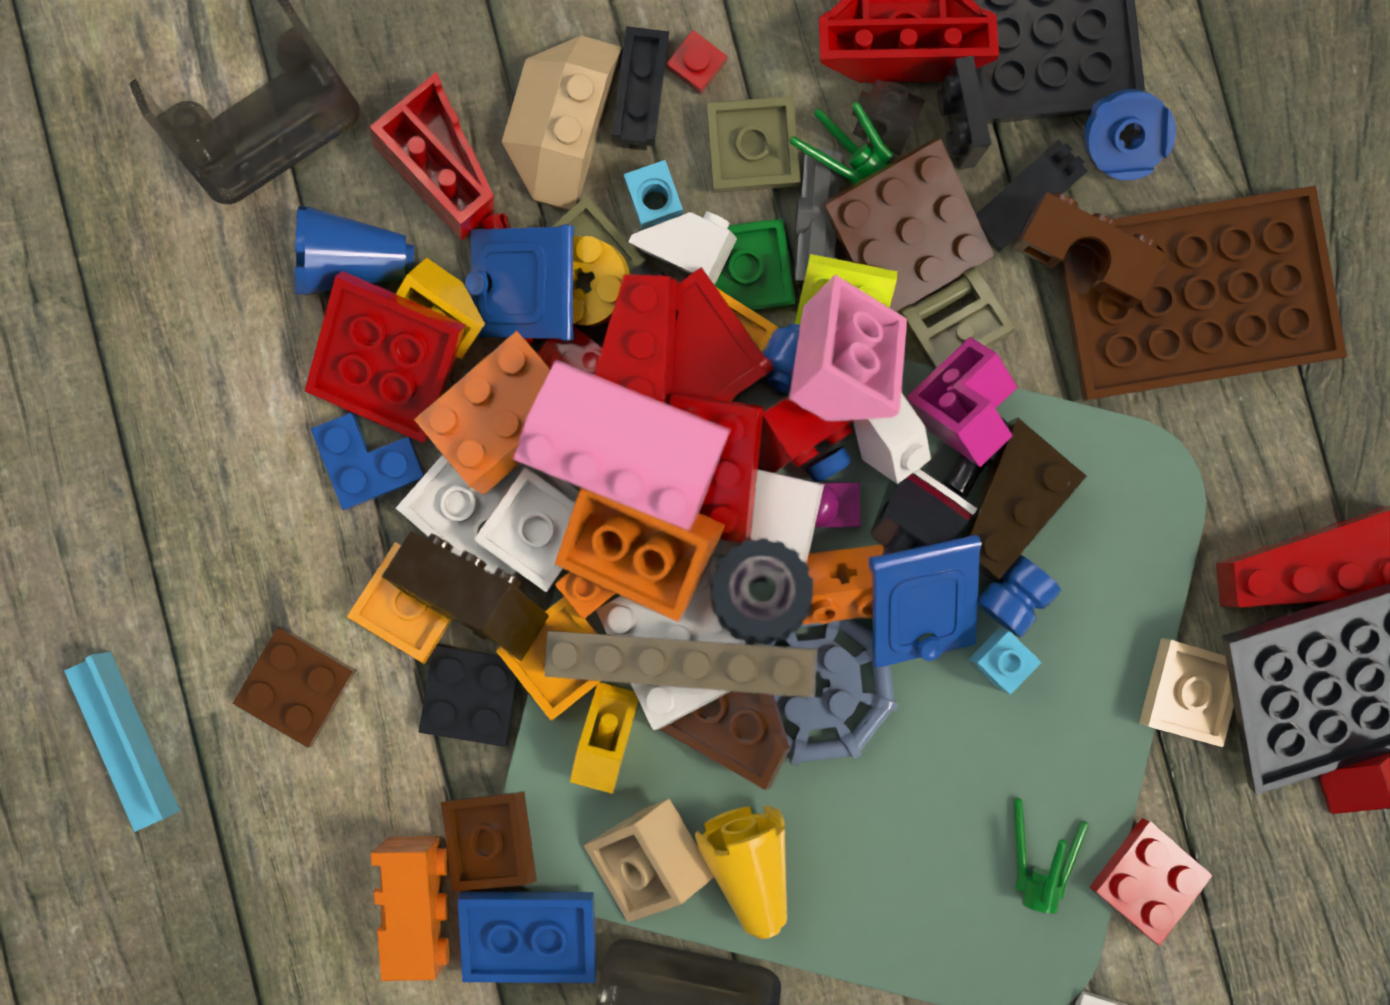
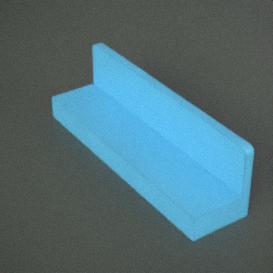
[64,652,180,832]

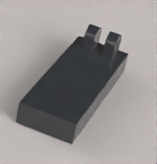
[611,26,669,150]
[976,139,1088,253]

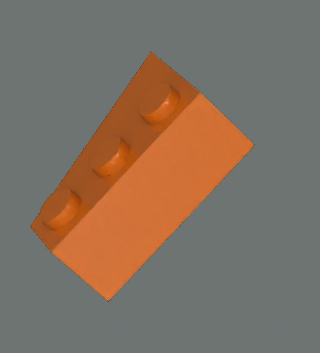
[370,836,450,981]

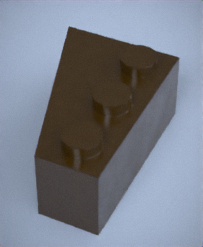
[960,417,1087,579]
[381,531,549,661]

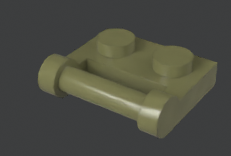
[898,267,1015,370]

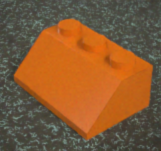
[554,487,725,622]

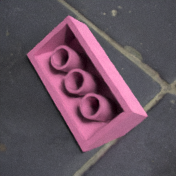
[514,361,730,530]

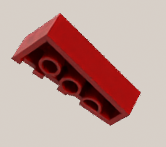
[594,274,677,406]

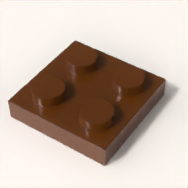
[232,627,357,748]
[441,791,537,891]

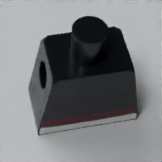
[870,469,978,556]

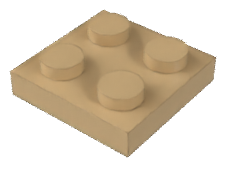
[1139,638,1234,747]

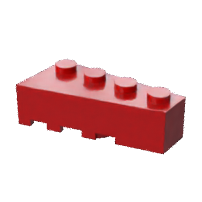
[1216,506,1390,607]

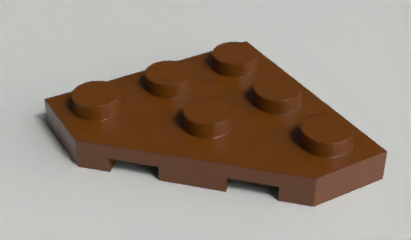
[660,691,790,790]

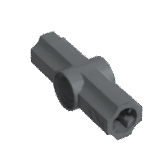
[794,148,842,285]

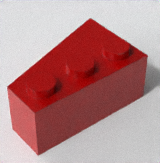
[369,72,494,241]
[758,396,853,473]

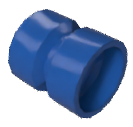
[977,555,1062,638]

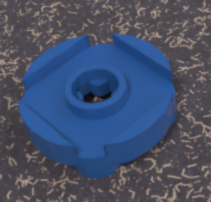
[1084,89,1176,180]

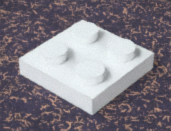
[473,467,575,592]

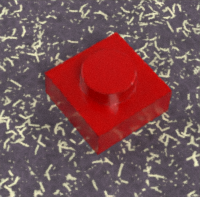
[666,30,727,95]

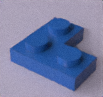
[311,413,425,510]

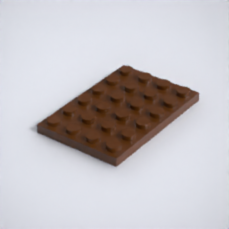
[1059,186,1347,402]

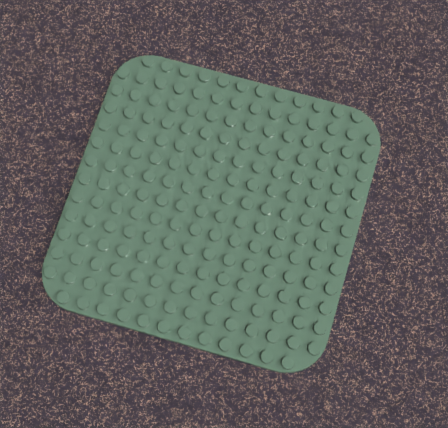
[503,360,1206,1005]

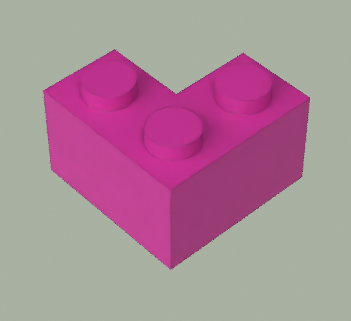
[905,337,1018,467]

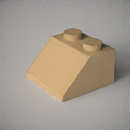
[583,798,714,923]

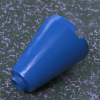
[295,206,414,295]

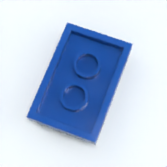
[458,892,597,983]

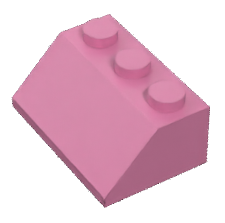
[789,275,907,421]

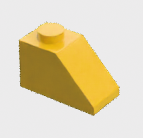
[396,257,485,359]
[570,682,639,794]

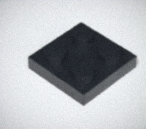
[937,56,992,170]
[418,645,518,747]

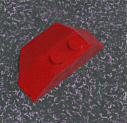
[818,0,999,83]

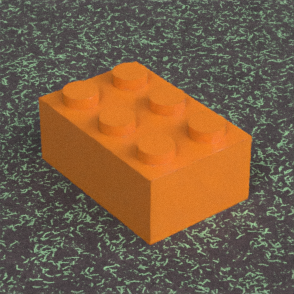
[414,331,551,495]

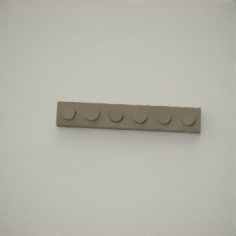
[545,631,817,697]

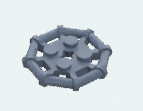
[761,618,898,766]

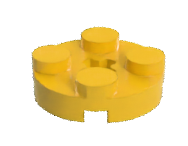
[573,236,630,326]

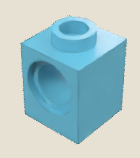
[624,160,683,230]
[968,628,1042,695]

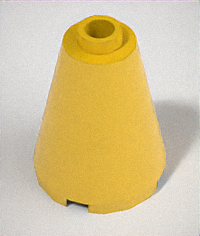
[695,806,787,939]

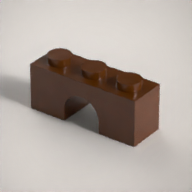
[1013,192,1167,309]

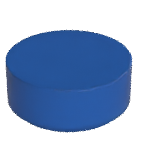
[805,446,852,482]

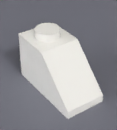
[628,211,737,285]
[853,393,931,484]

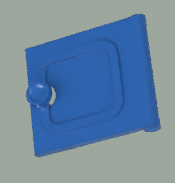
[465,224,574,342]
[868,534,981,668]

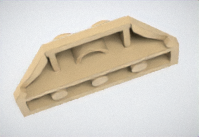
[502,35,623,211]

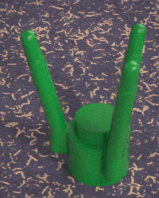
[789,102,893,185]
[1014,798,1088,914]

